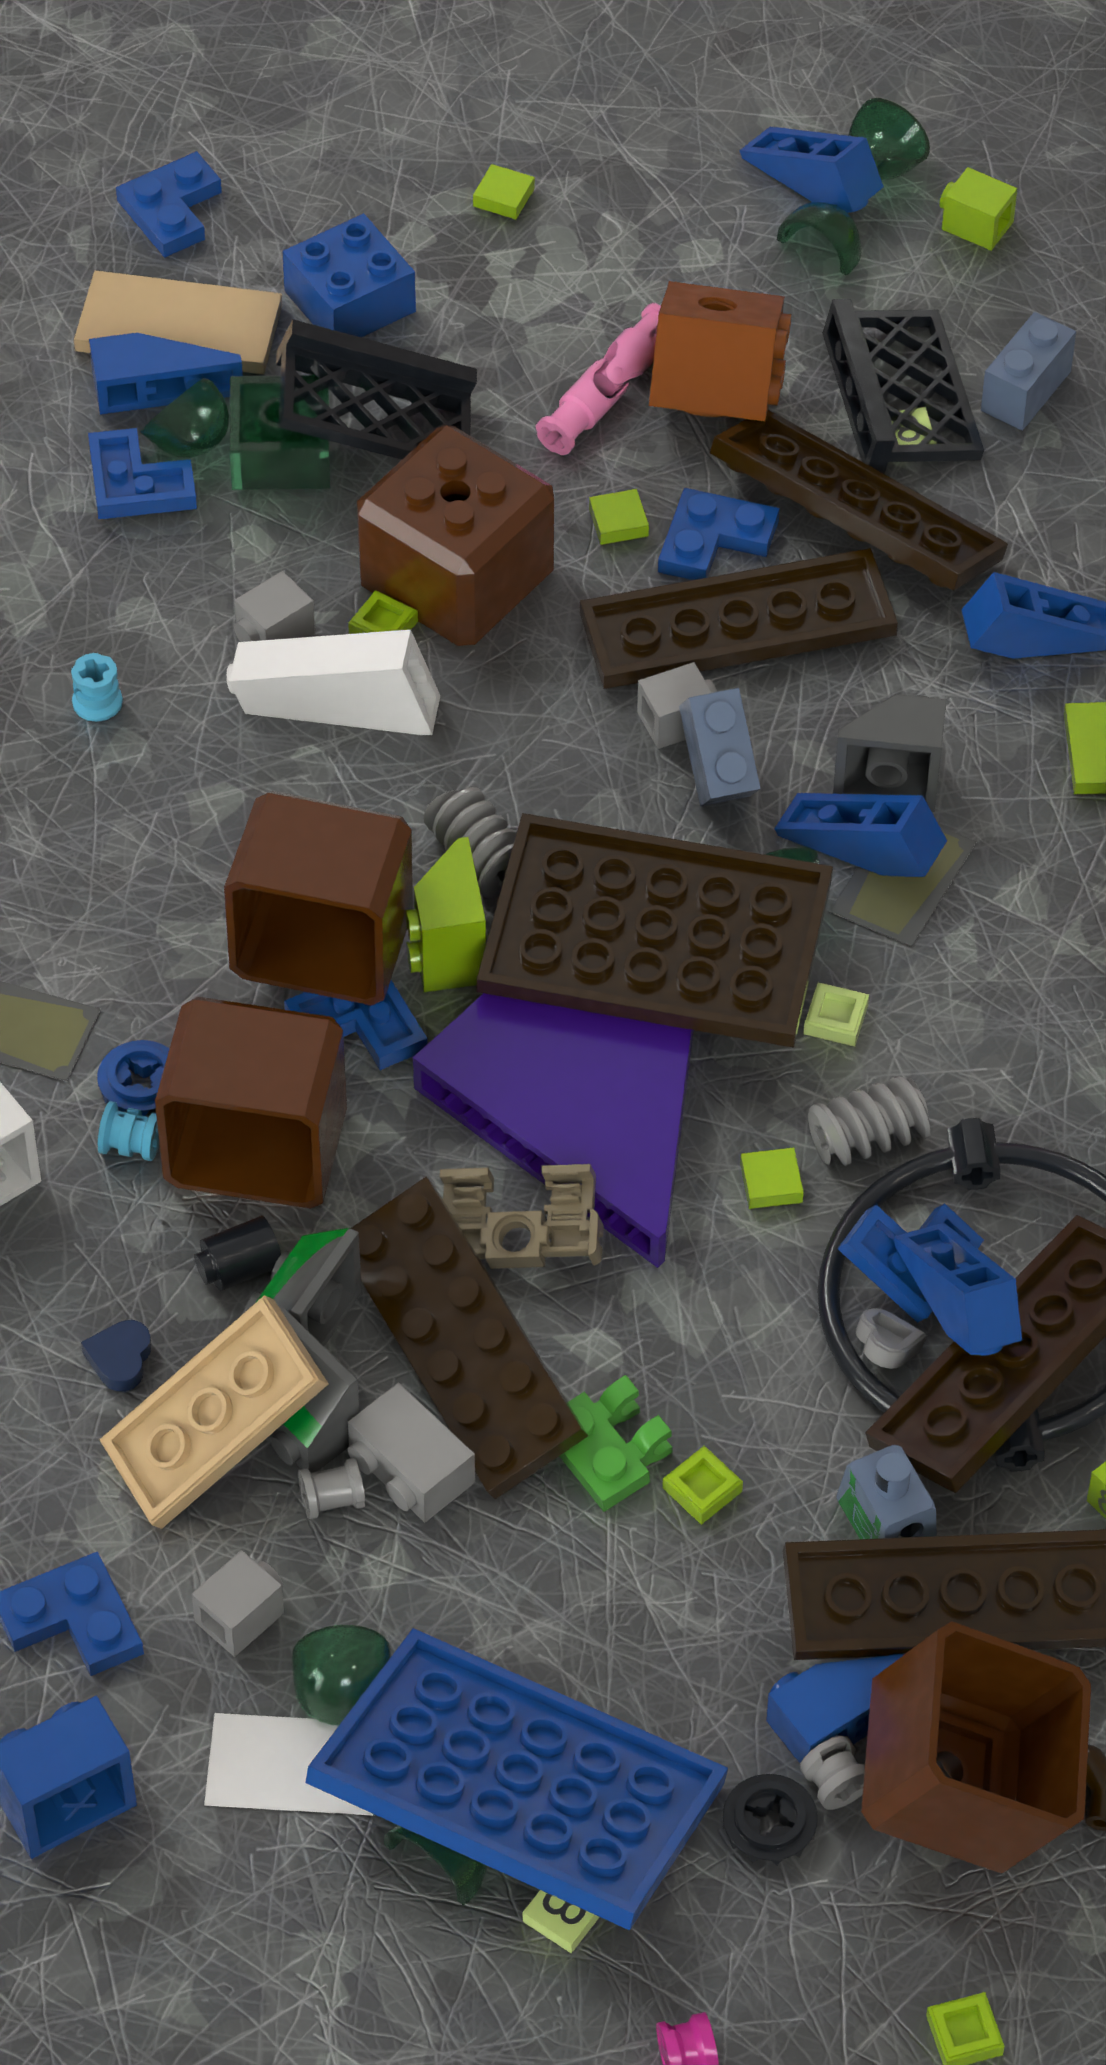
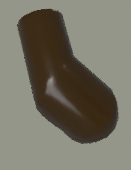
[1086,1744,1106,1831]

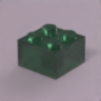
[230,375,330,490]

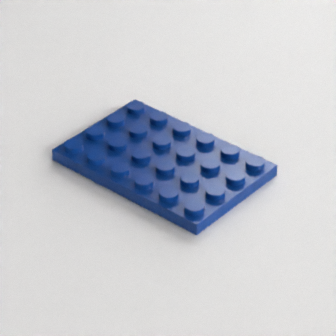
[305,1628,728,1930]

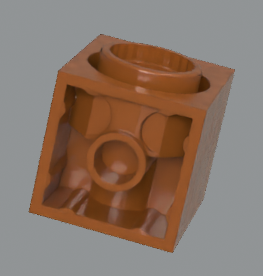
[649,281,792,421]

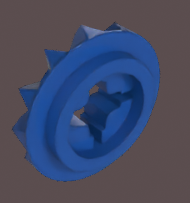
[97,1040,170,1116]

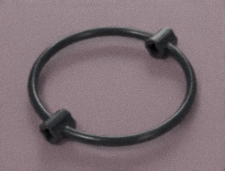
[817,1118,1106,1472]

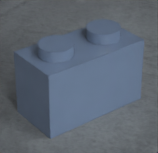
[981,312,1076,431]
[679,688,761,806]

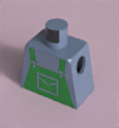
[836,1445,937,1539]

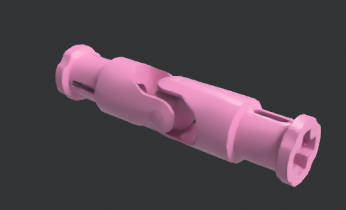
[536,303,661,455]

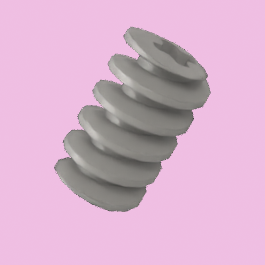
[423,787,516,899]
[808,1076,931,1166]

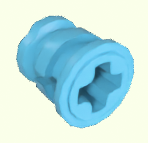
[71,653,123,722]
[98,1101,159,1161]

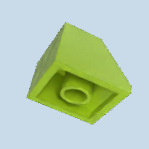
[405,837,486,992]

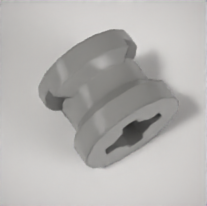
[800,1736,865,1810]

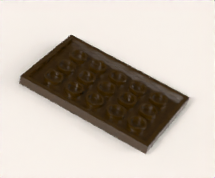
[477,813,833,1048]

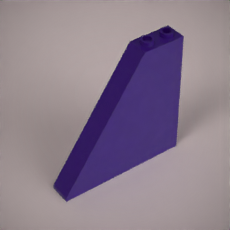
[413,993,694,1268]

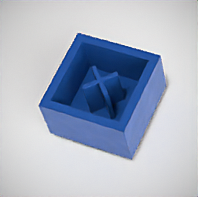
[282,213,416,337]
[0,1695,137,1859]

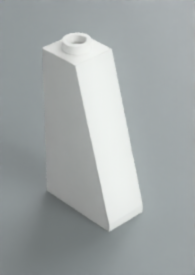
[227,630,441,735]

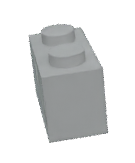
[348,1382,475,1523]

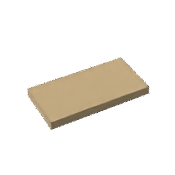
[74,270,282,375]
[100,1295,329,1529]

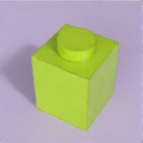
[939,167,1017,251]

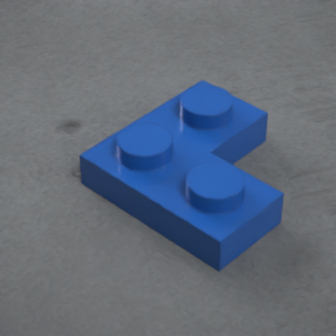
[116,151,222,258]
[88,428,197,519]
[658,488,780,580]
[284,980,428,1070]
[837,1203,984,1323]
[0,1551,144,1676]

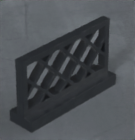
[822,299,984,474]
[276,319,477,460]

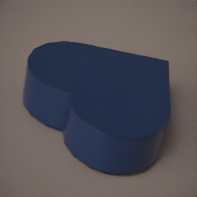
[81,1320,151,1392]

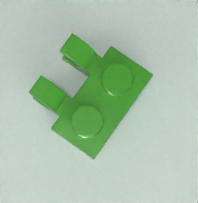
[559,1375,673,1512]

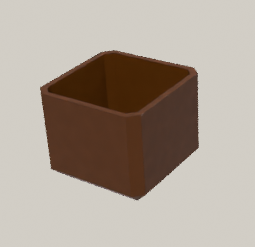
[357,425,554,646]
[224,791,413,1005]
[155,997,347,1209]
[861,1621,1091,1873]

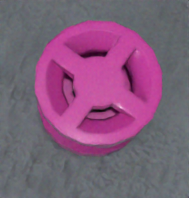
[656,2012,719,2065]

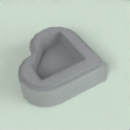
[855,1308,927,1369]

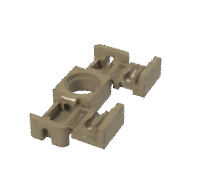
[440,1164,604,1269]

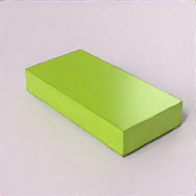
[1064,702,1106,794]

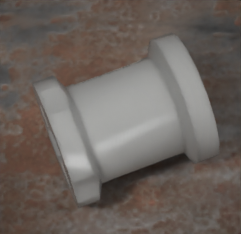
[298,1458,365,1520]

